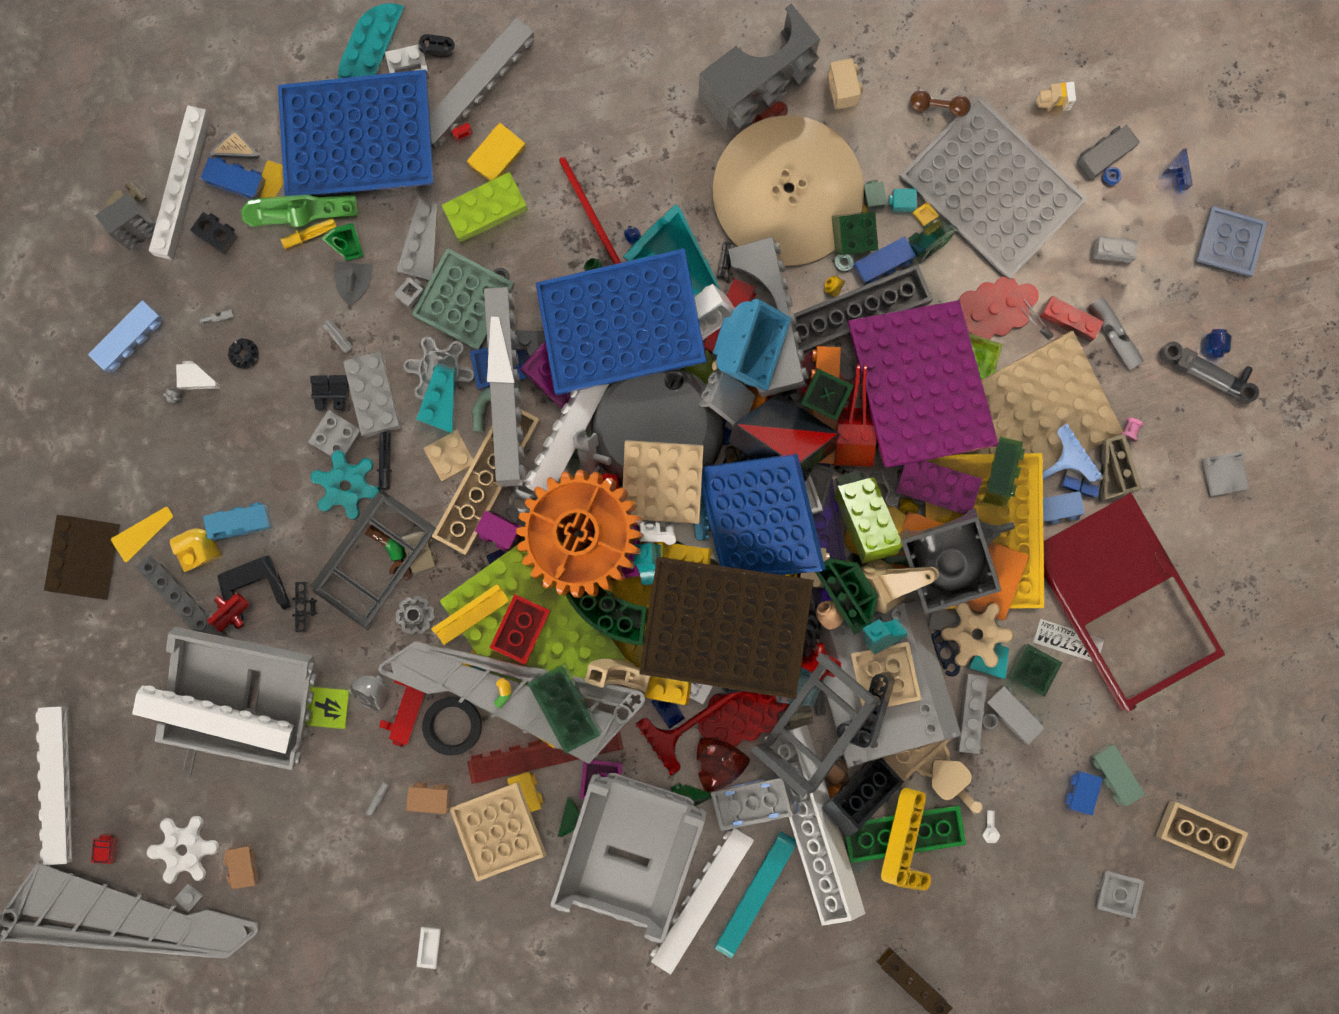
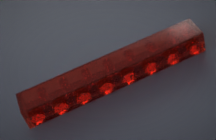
[467,730,624,784]

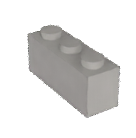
[985,686,1045,745]

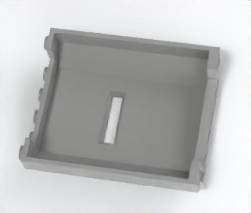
[816,599,961,768]
[155,627,317,770]
[550,773,707,944]

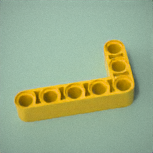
[881,788,931,891]

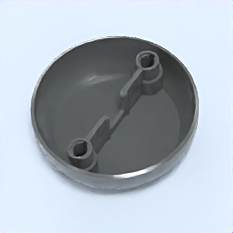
[591,368,724,486]

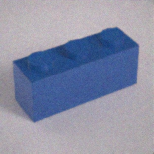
[201,157,266,199]
[853,236,916,286]

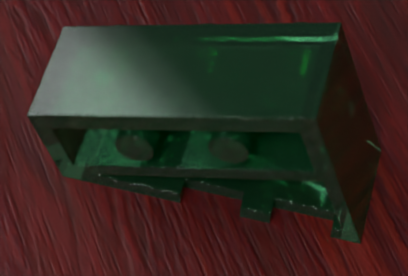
[982,437,1025,507]

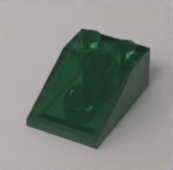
[908,220,958,264]

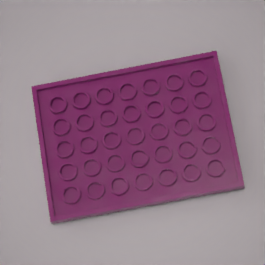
[848,300,998,468]

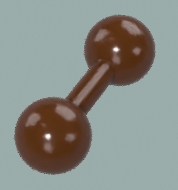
[910,90,971,117]

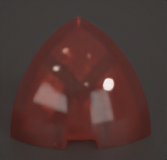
[697,738,750,792]

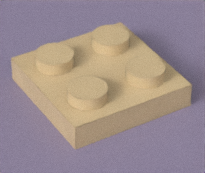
[424,430,474,482]

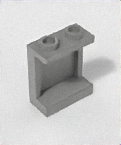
[699,371,756,430]

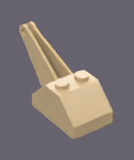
[860,559,939,614]

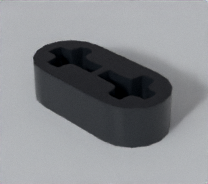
[418,34,455,56]

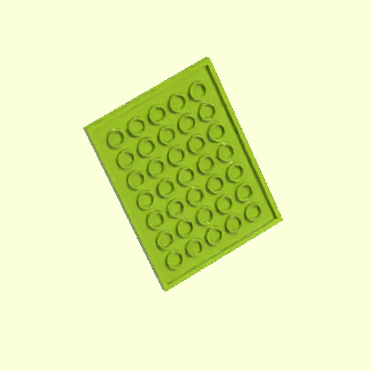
[440,540,626,700]

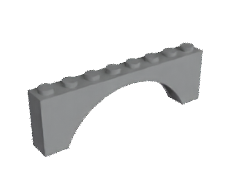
[728,237,809,397]

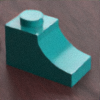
[634,543,661,585]
[863,618,908,655]

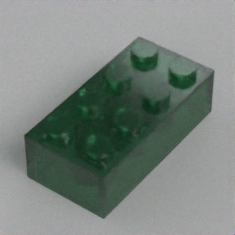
[527,662,602,754]

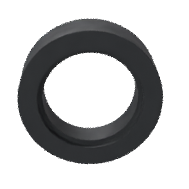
[422,697,482,756]

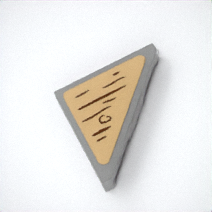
[209,130,259,158]

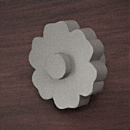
[395,596,435,635]

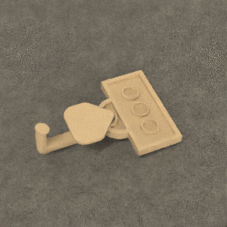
[882,739,983,814]

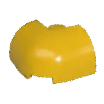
[170,528,222,573]

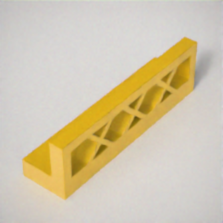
[431,584,509,645]

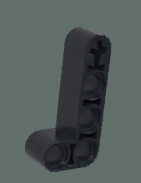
[836,671,895,748]

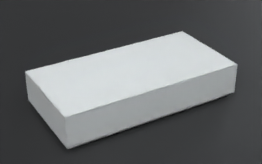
[417,927,441,969]

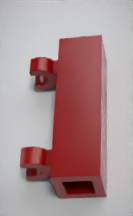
[379,680,427,747]

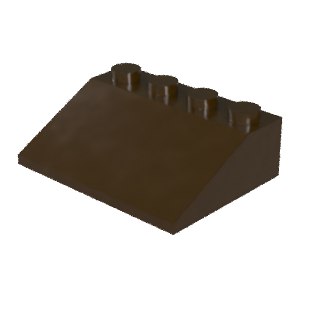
[44,514,120,600]

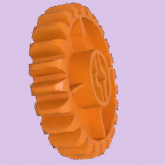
[516,470,644,598]

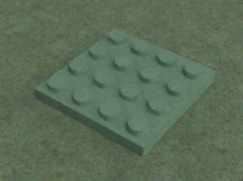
[412,248,515,350]

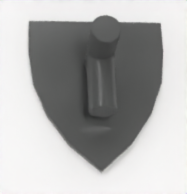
[334,261,373,306]

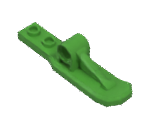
[241,195,358,227]

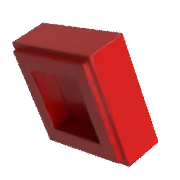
[451,122,473,141]

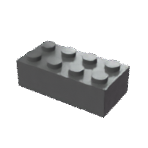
[95,193,156,251]

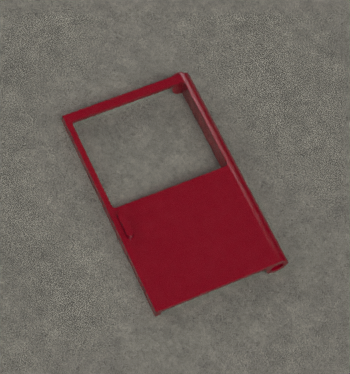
[1043,493,1225,712]

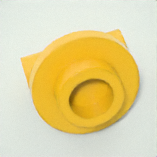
[824,276,845,298]
[899,498,918,515]

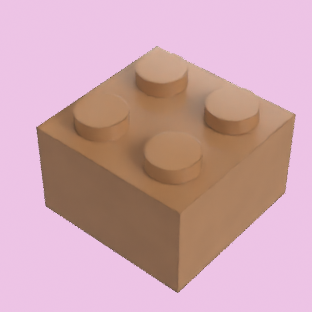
[406,782,452,814]

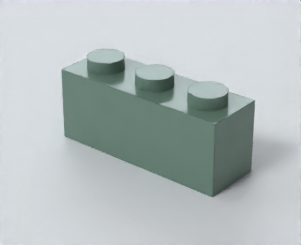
[1091,744,1146,807]

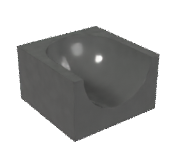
[901,508,1002,614]

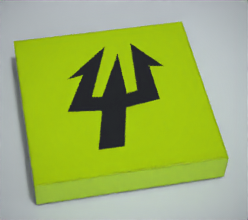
[307,687,350,729]

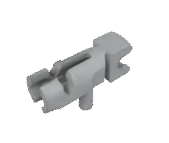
[573,429,611,477]

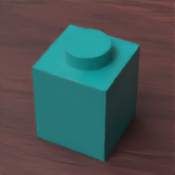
[888,189,917,212]

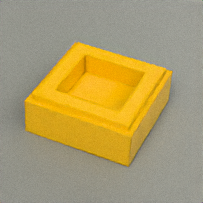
[912,202,939,228]

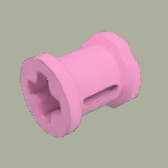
[1121,417,1144,442]

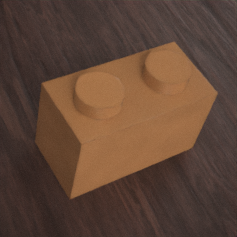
[223,845,259,889]

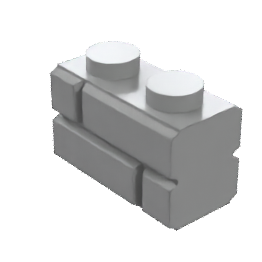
[1093,236,1138,263]

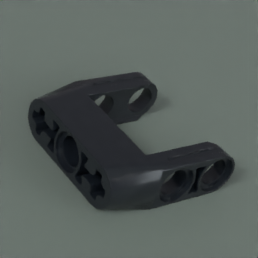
[217,555,291,629]

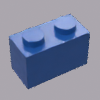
[1065,770,1103,816]

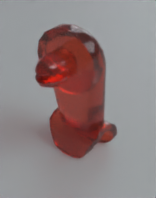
[752,101,788,124]

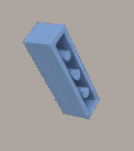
[1043,491,1085,525]

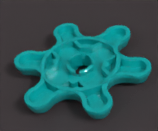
[310,450,381,520]

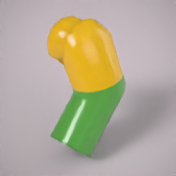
[494,678,512,709]

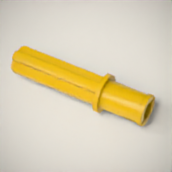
[280,218,337,250]

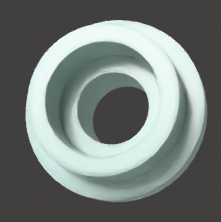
[835,254,854,272]

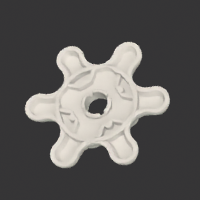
[147,816,220,884]

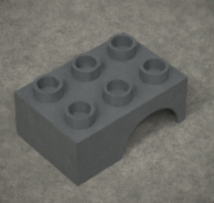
[698,4,820,130]

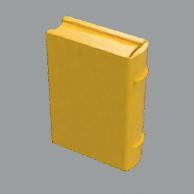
[466,122,526,181]

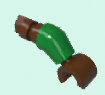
[365,524,413,581]

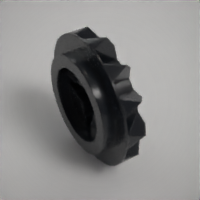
[227,338,259,369]

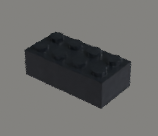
[821,758,904,837]

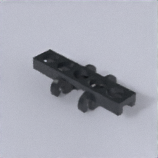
[292,582,317,632]

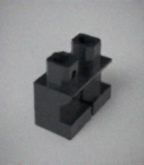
[310,375,349,411]

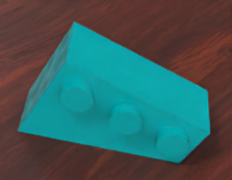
[416,363,457,433]

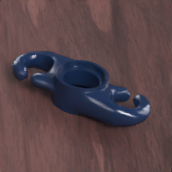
[931,630,960,677]

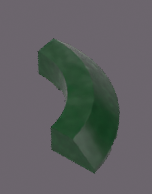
[566,545,649,646]

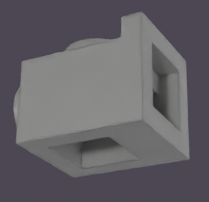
[394,277,424,310]

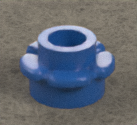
[1103,167,1122,185]

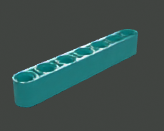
[714,831,797,958]

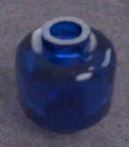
[1205,329,1232,358]

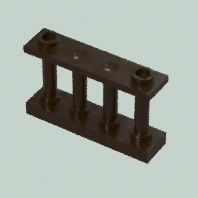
[876,947,953,1014]

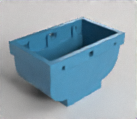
[713,299,791,391]

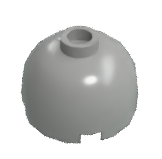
[349,675,388,712]

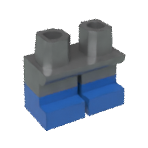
[1059,461,1104,499]

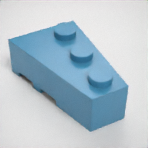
[203,502,272,541]

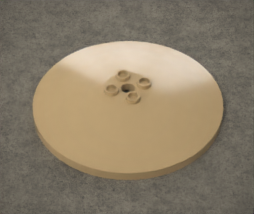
[712,115,864,267]

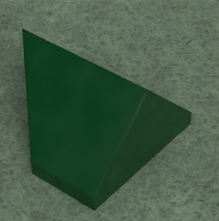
[558,797,580,837]

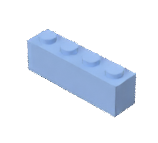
[88,300,163,373]

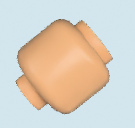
[816,600,844,630]

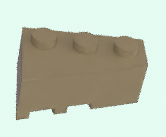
[1100,434,1142,502]

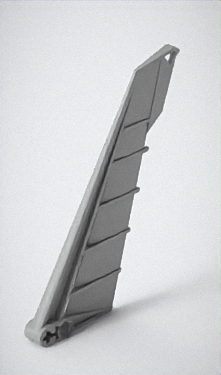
[378,641,645,763]
[0,863,259,959]

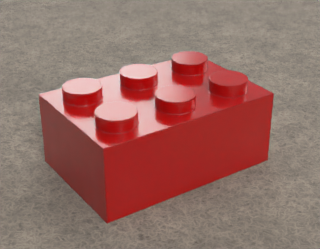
[489,594,551,665]

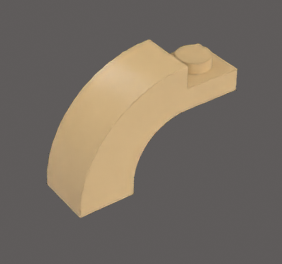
[584,659,651,692]

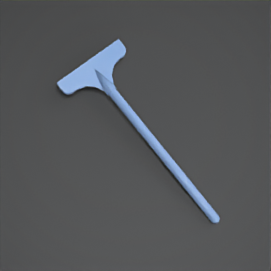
[1043,424,1102,482]

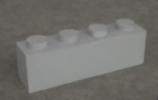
[956,674,987,754]

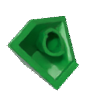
[321,223,364,261]

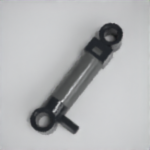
[1159,341,1259,404]

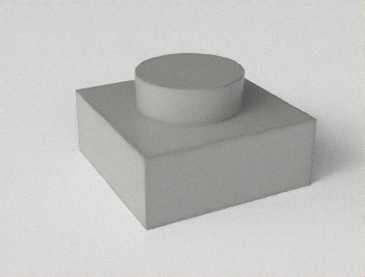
[175,883,203,912]

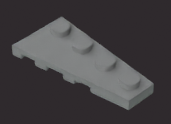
[396,199,438,281]

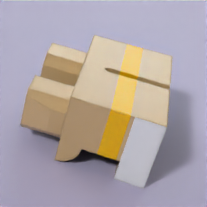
[1037,82,1076,112]

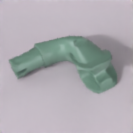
[471,385,521,432]

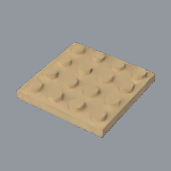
[623,440,704,524]
[449,782,547,882]

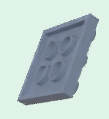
[1196,206,1267,277]

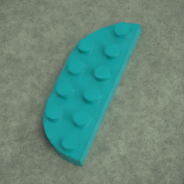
[338,3,405,79]

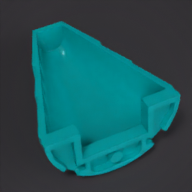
[623,204,720,297]

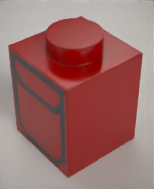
[91,834,118,864]

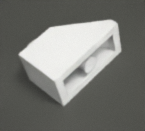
[176,361,219,390]

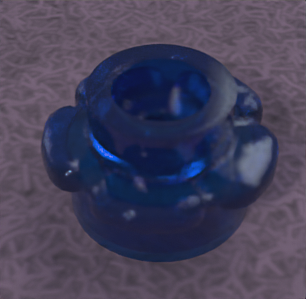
[624,226,641,244]

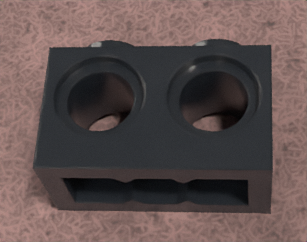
[190,212,238,255]

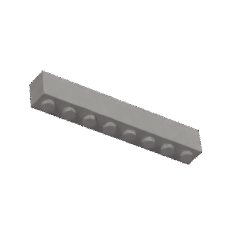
[430,18,534,149]

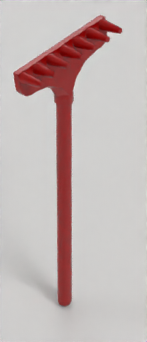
[559,157,621,264]
[636,692,741,775]

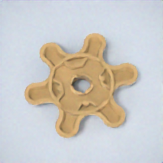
[941,602,1014,667]

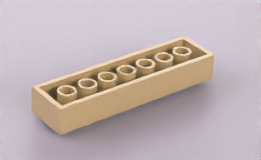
[432,409,541,556]

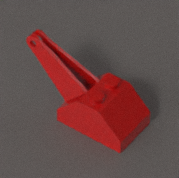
[833,364,876,468]

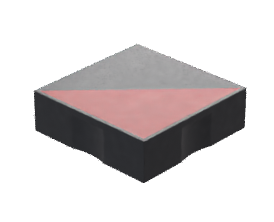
[728,393,840,474]

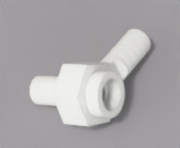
[982,810,1000,843]

